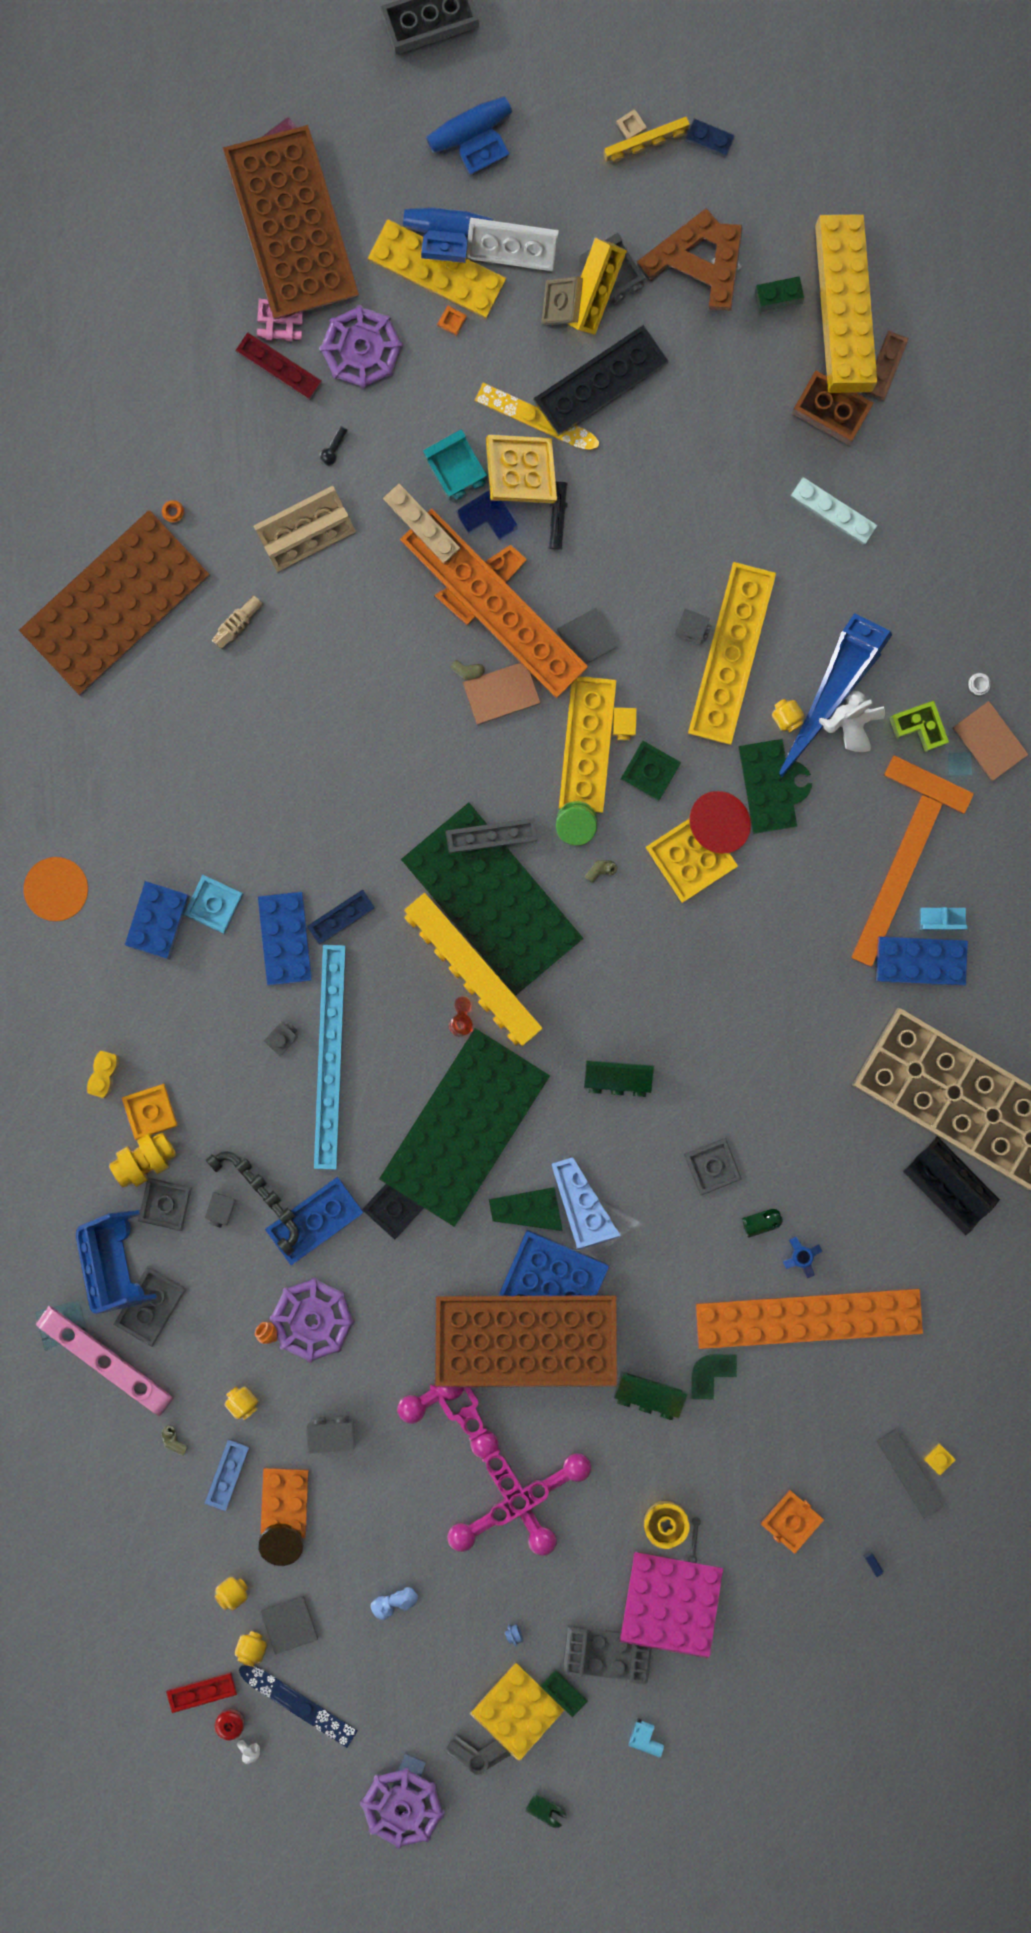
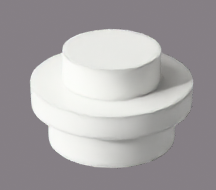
[968,673,991,695]

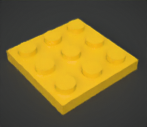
[486,435,557,503]
[645,819,738,903]
[469,1663,564,1761]

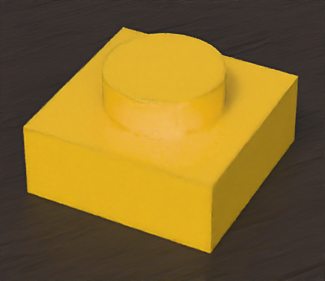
[924,1444,955,1475]

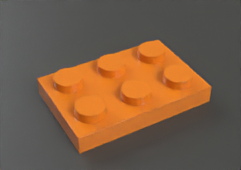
[260,1468,309,1538]

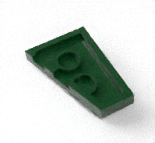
[489,1187,563,1231]

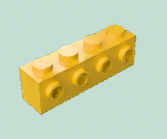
[566,238,627,335]

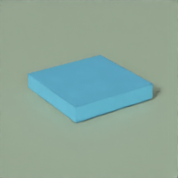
[184,875,243,934]

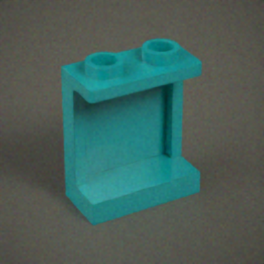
[423,429,488,501]

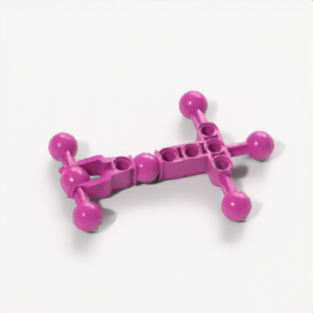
[397,1384,591,1556]

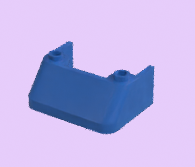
[76,1210,157,1314]

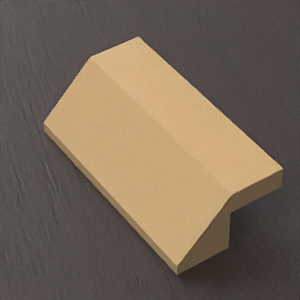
[254,486,356,572]

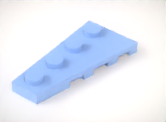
[551,1157,621,1250]

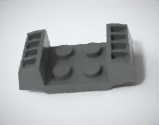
[563,1627,652,1684]

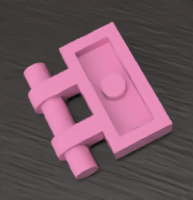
[257,299,303,342]

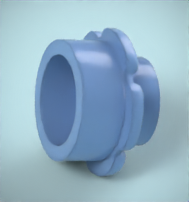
[505,1624,523,1646]

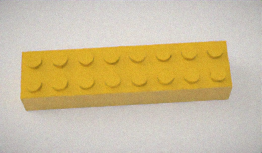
[815,214,877,393]
[404,892,543,1047]

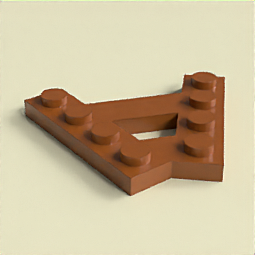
[637,208,743,311]

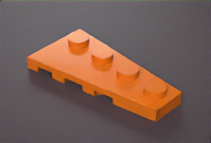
[434,544,527,626]

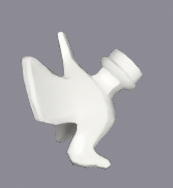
[819,691,885,752]

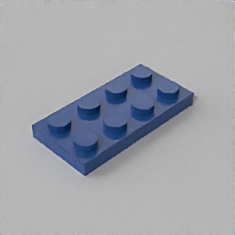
[258,892,312,985]
[876,937,968,985]
[265,1177,364,1265]

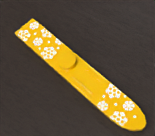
[475,383,599,450]

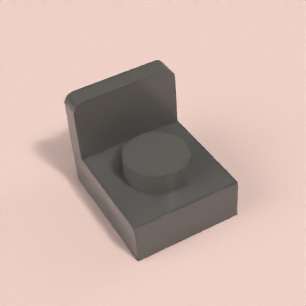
[264,1021,298,1056]

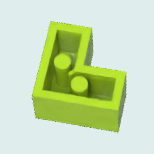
[889,700,949,752]

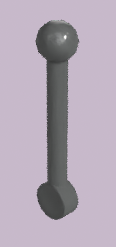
[688,1517,701,1563]

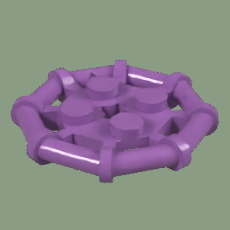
[320,305,403,389]
[270,1278,354,1363]
[360,1768,445,1849]

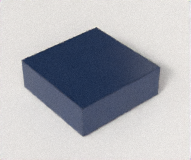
[863,1551,884,1577]

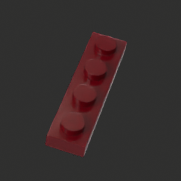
[235,332,322,401]

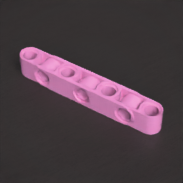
[36,1306,173,1416]

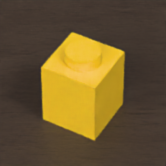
[613,707,637,741]

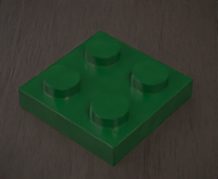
[620,740,681,801]

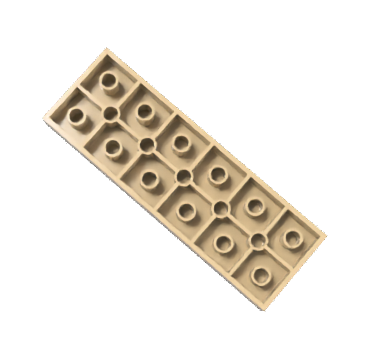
[852,1008,1031,1192]

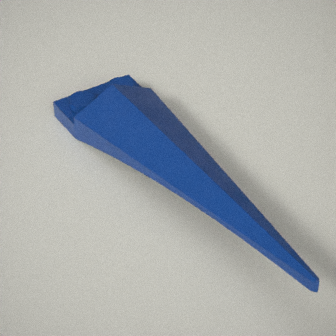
[779,613,892,777]

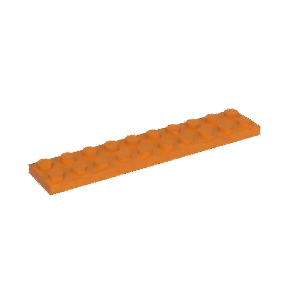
[400,508,588,699]
[696,1289,923,1349]

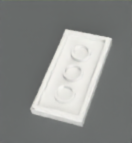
[466,218,559,271]

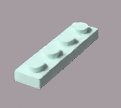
[790,477,877,545]

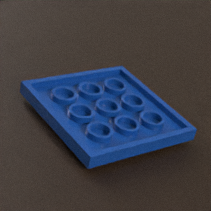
[498,1230,609,1296]

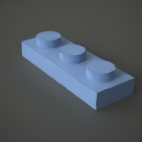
[204,1439,249,1511]

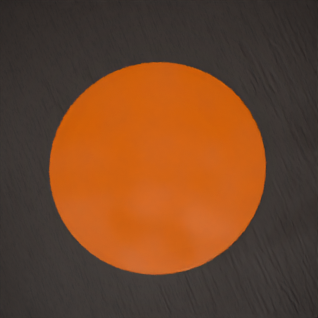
[23,857,88,921]

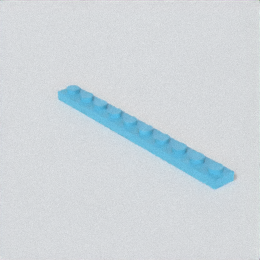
[314,945,346,1169]

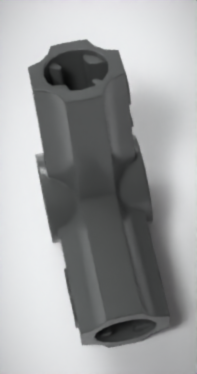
[445,1735,512,1775]

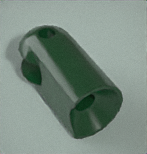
[742,1209,783,1238]
[525,1793,566,1828]

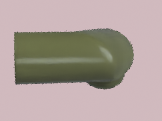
[450,660,485,680]
[585,860,617,883]
[161,1425,188,1456]

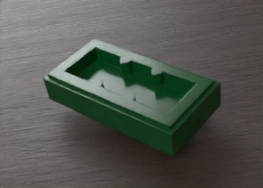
[540,1669,588,1718]

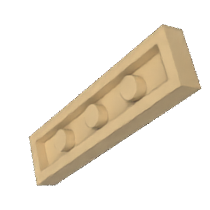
[383,483,460,564]

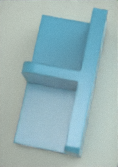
[920,907,968,931]

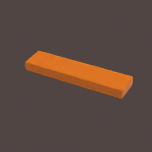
[883,755,974,814]

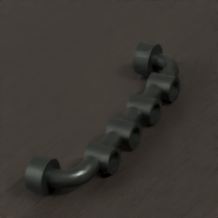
[205,1151,299,1257]

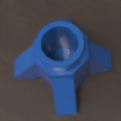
[783,1237,823,1279]

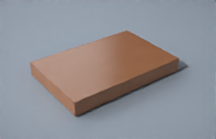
[463,663,540,725]
[953,701,1029,781]

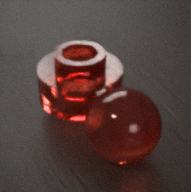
[449,996,473,1037]

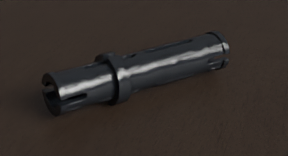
[548,481,568,550]

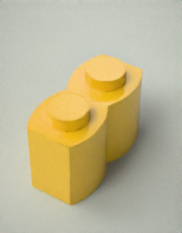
[87,1050,119,1098]

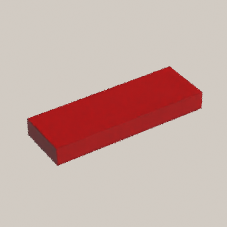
[166,1672,238,1713]

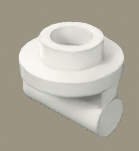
[237,1740,260,1764]

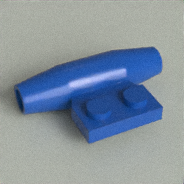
[426,96,513,175]
[403,207,493,263]

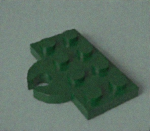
[738,739,812,834]

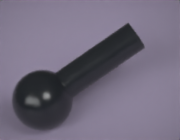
[319,425,348,466]

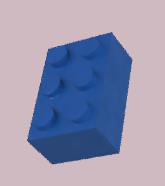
[125,881,190,960]

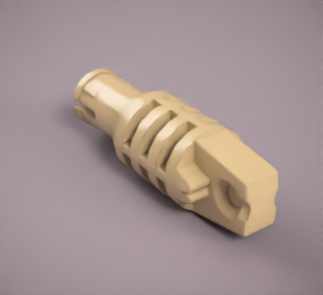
[212,595,263,649]

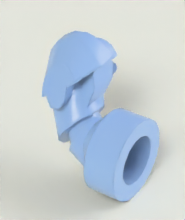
[371,1587,418,1620]

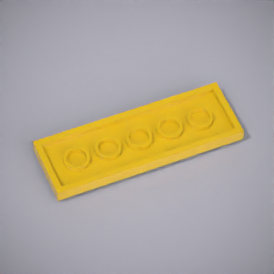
[368,219,506,319]
[559,676,616,813]

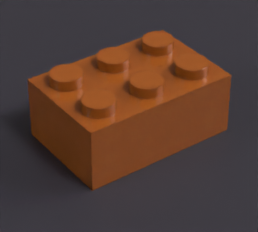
[792,370,874,446]

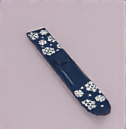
[239,1665,358,1748]

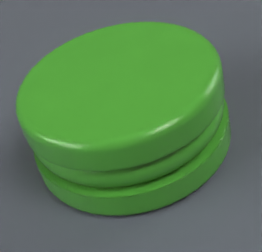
[556,801,597,846]

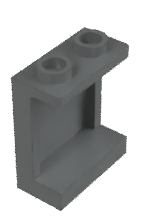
[580,232,646,305]

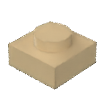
[616,109,647,139]

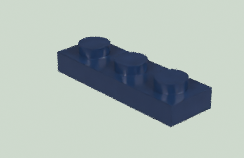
[307,889,375,945]

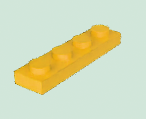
[603,116,690,162]

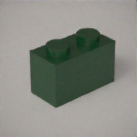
[755,276,804,312]

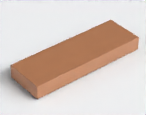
[863,330,909,401]

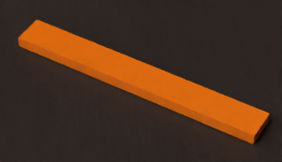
[851,795,942,967]

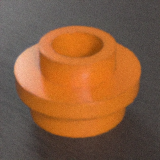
[162,500,184,523]

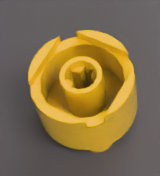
[643,1501,690,1549]

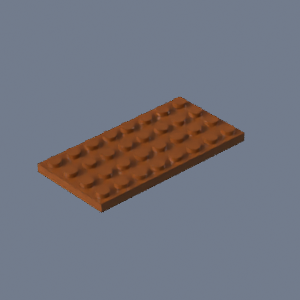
[223,125,359,320]
[19,510,210,696]
[435,1296,617,1387]

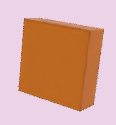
[437,305,467,336]

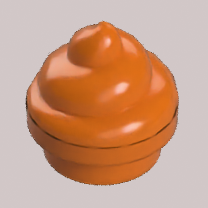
[255,1322,278,1344]

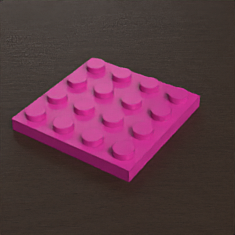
[620,1552,723,1659]

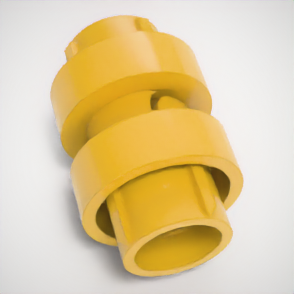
[109,1133,177,1188]

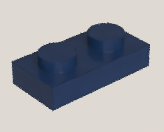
[685,118,735,157]

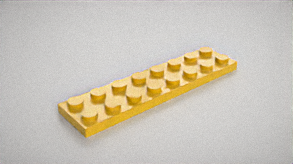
[688,562,776,745]

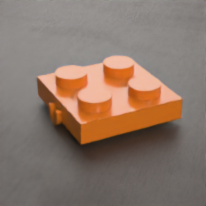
[760,1489,824,1554]

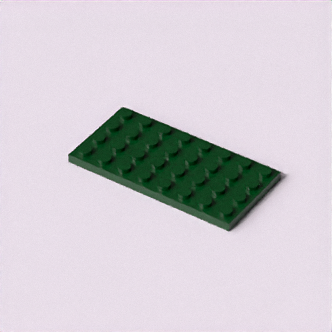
[401,802,584,996]
[379,1028,550,1227]

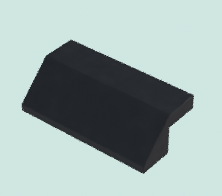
[903,1136,1000,1235]

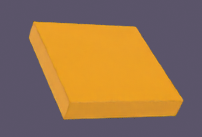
[121,1084,178,1140]

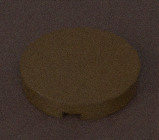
[258,1523,303,1566]

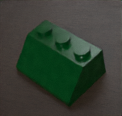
[584,1061,654,1097]
[614,1371,688,1421]

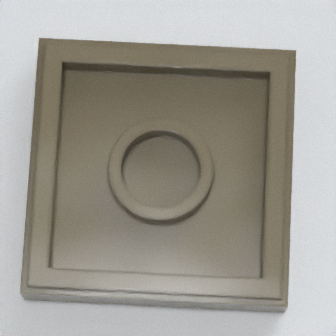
[541,276,583,326]

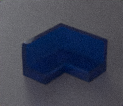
[456,490,518,540]

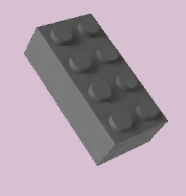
[381,0,479,55]

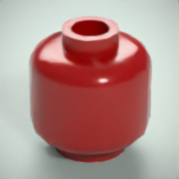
[214,1709,245,1741]

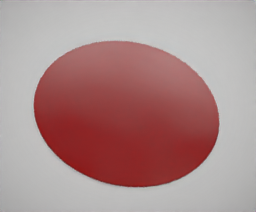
[689,791,751,854]

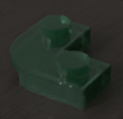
[691,1354,737,1400]

